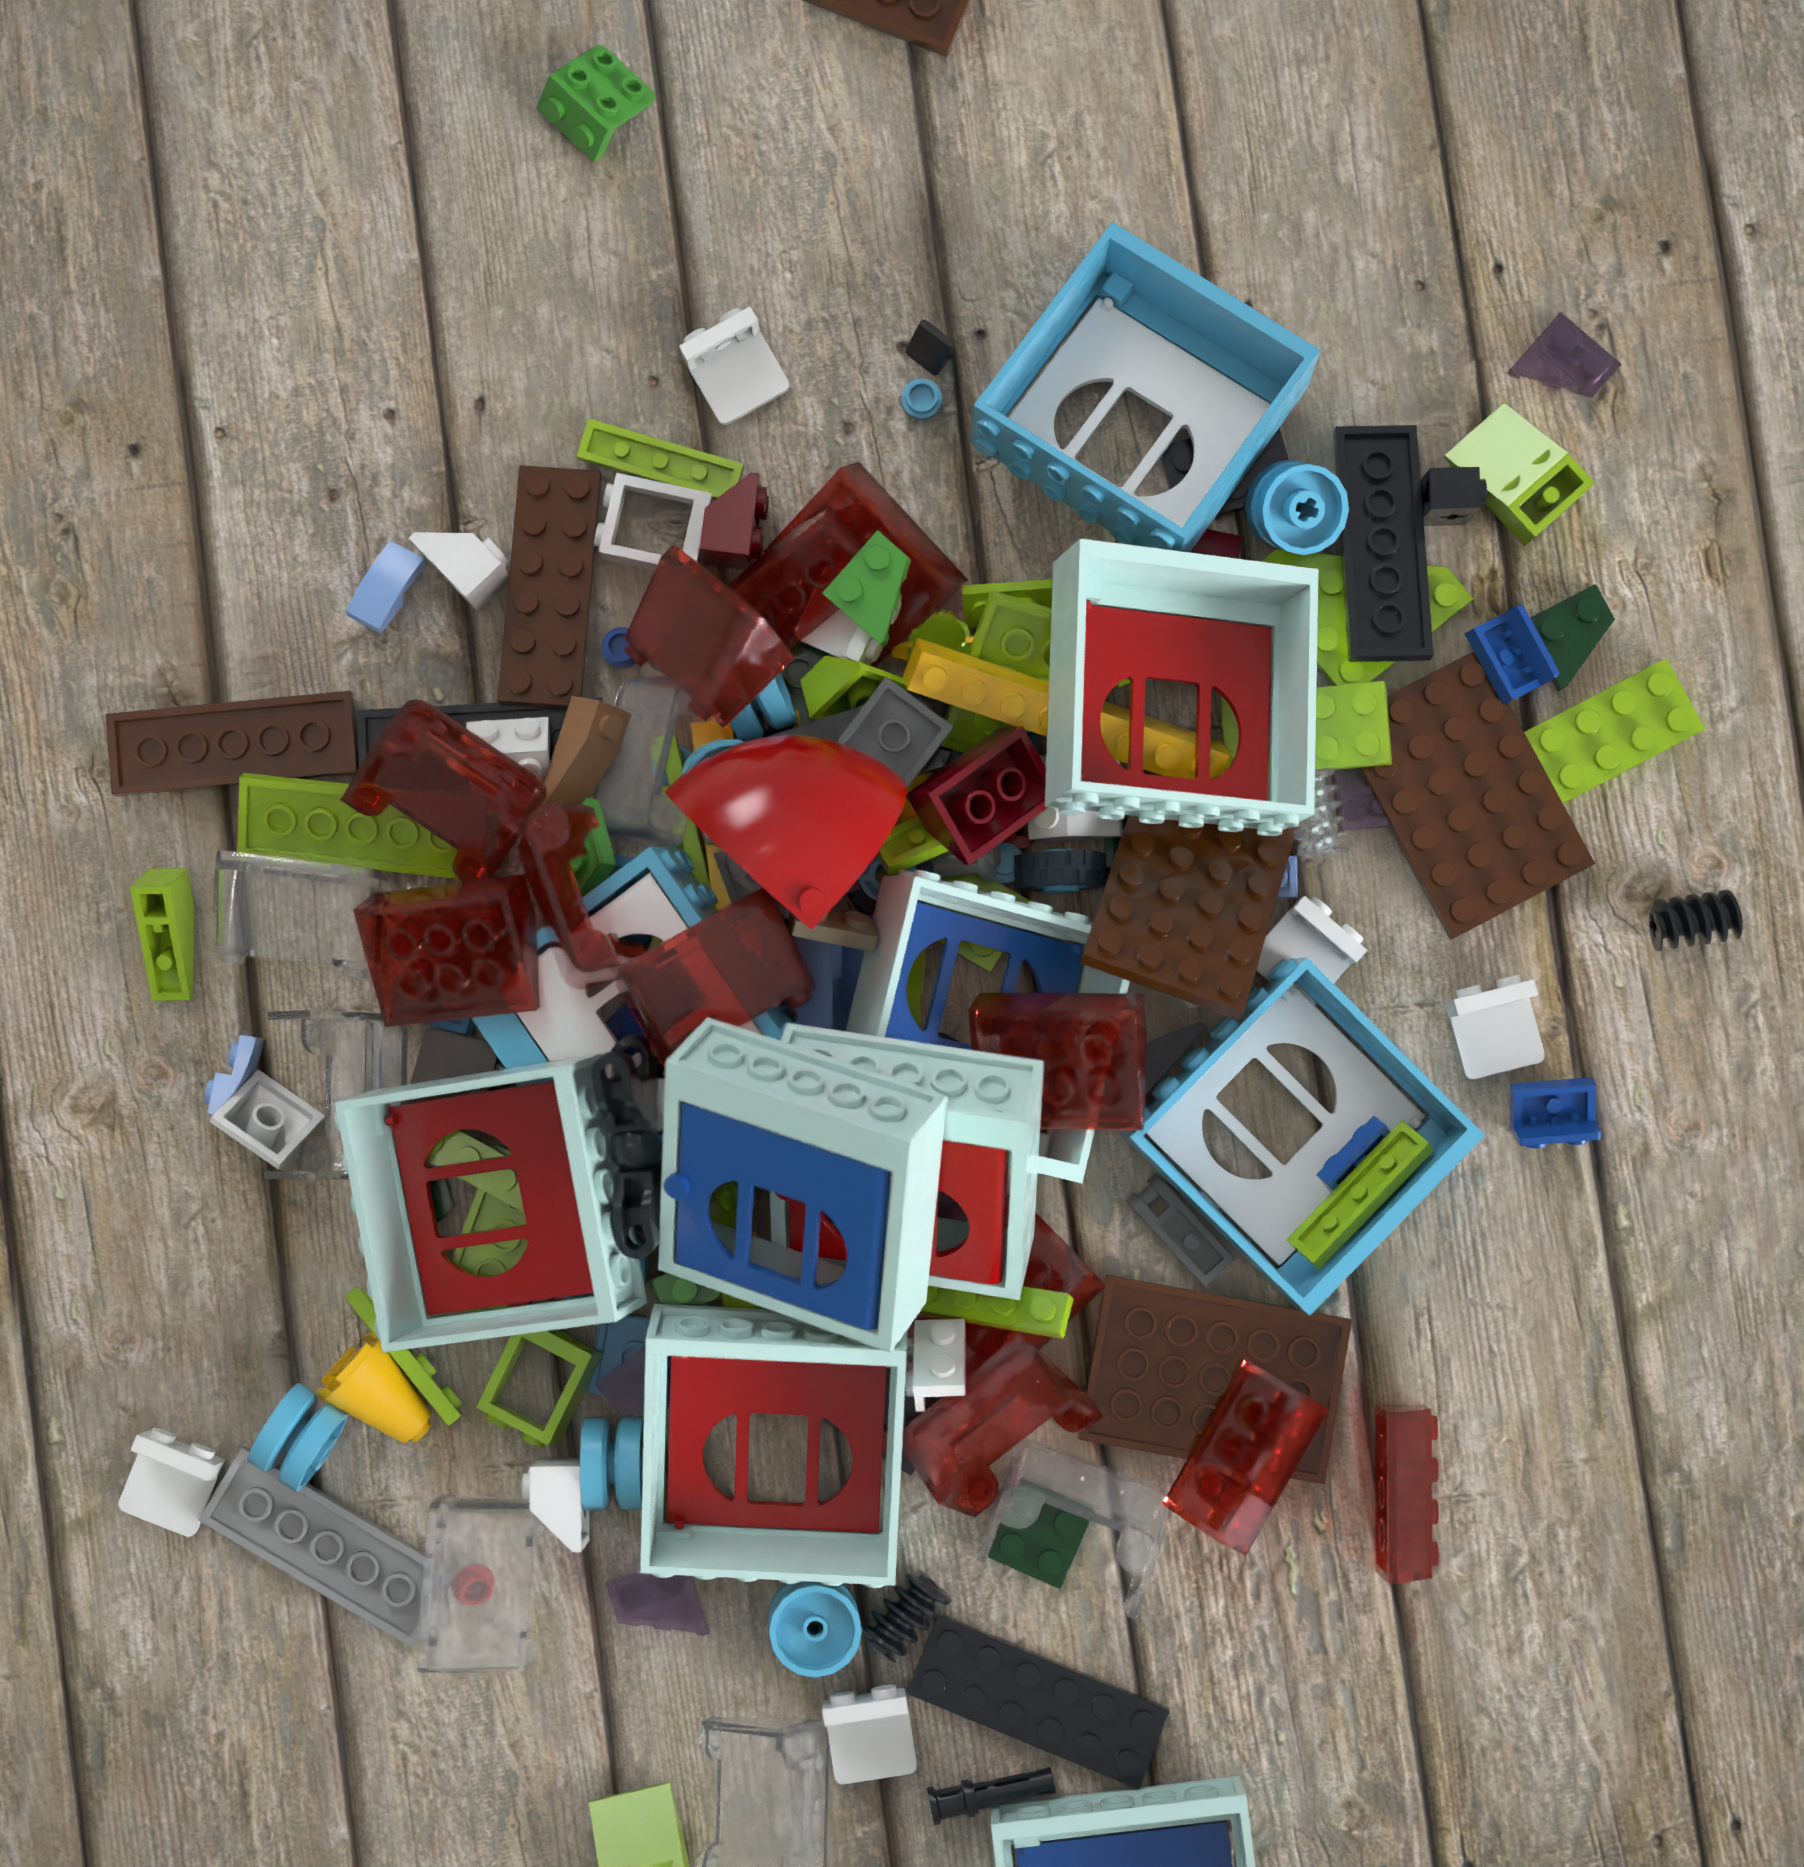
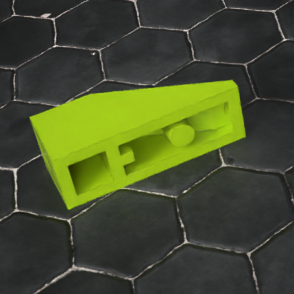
[130,868,195,1001]

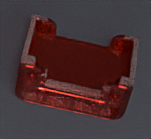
[624,544,795,729]
[340,699,547,894]
[518,800,649,990]
[616,888,816,1069]
[902,1341,1103,1518]

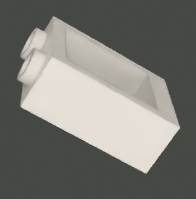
[594,473,714,580]

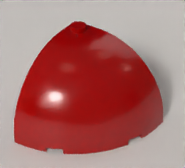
[664,735,907,931]

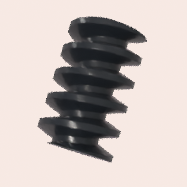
[1649,889,1743,951]
[861,1570,952,1663]

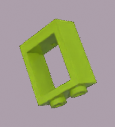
[476,1329,603,1448]

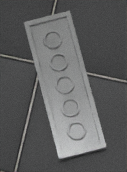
[198,1446,457,1648]

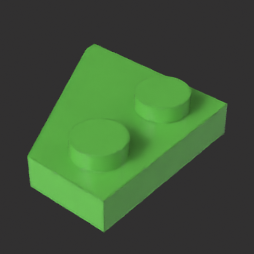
[823,530,911,648]

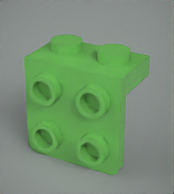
[536,45,656,162]

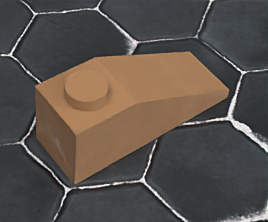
[534,696,632,825]

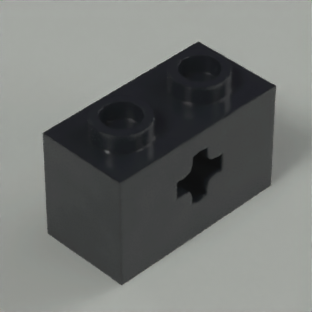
[1421,467,1487,526]

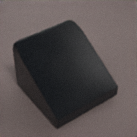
[906,319,955,376]

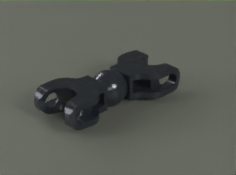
[591,1034,662,1259]

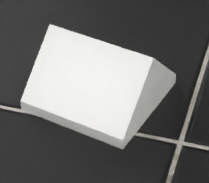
[209,1069,325,1169]

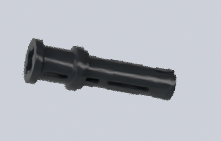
[927,1767,1056,1826]

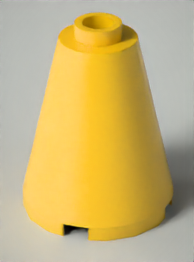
[314,1331,432,1444]

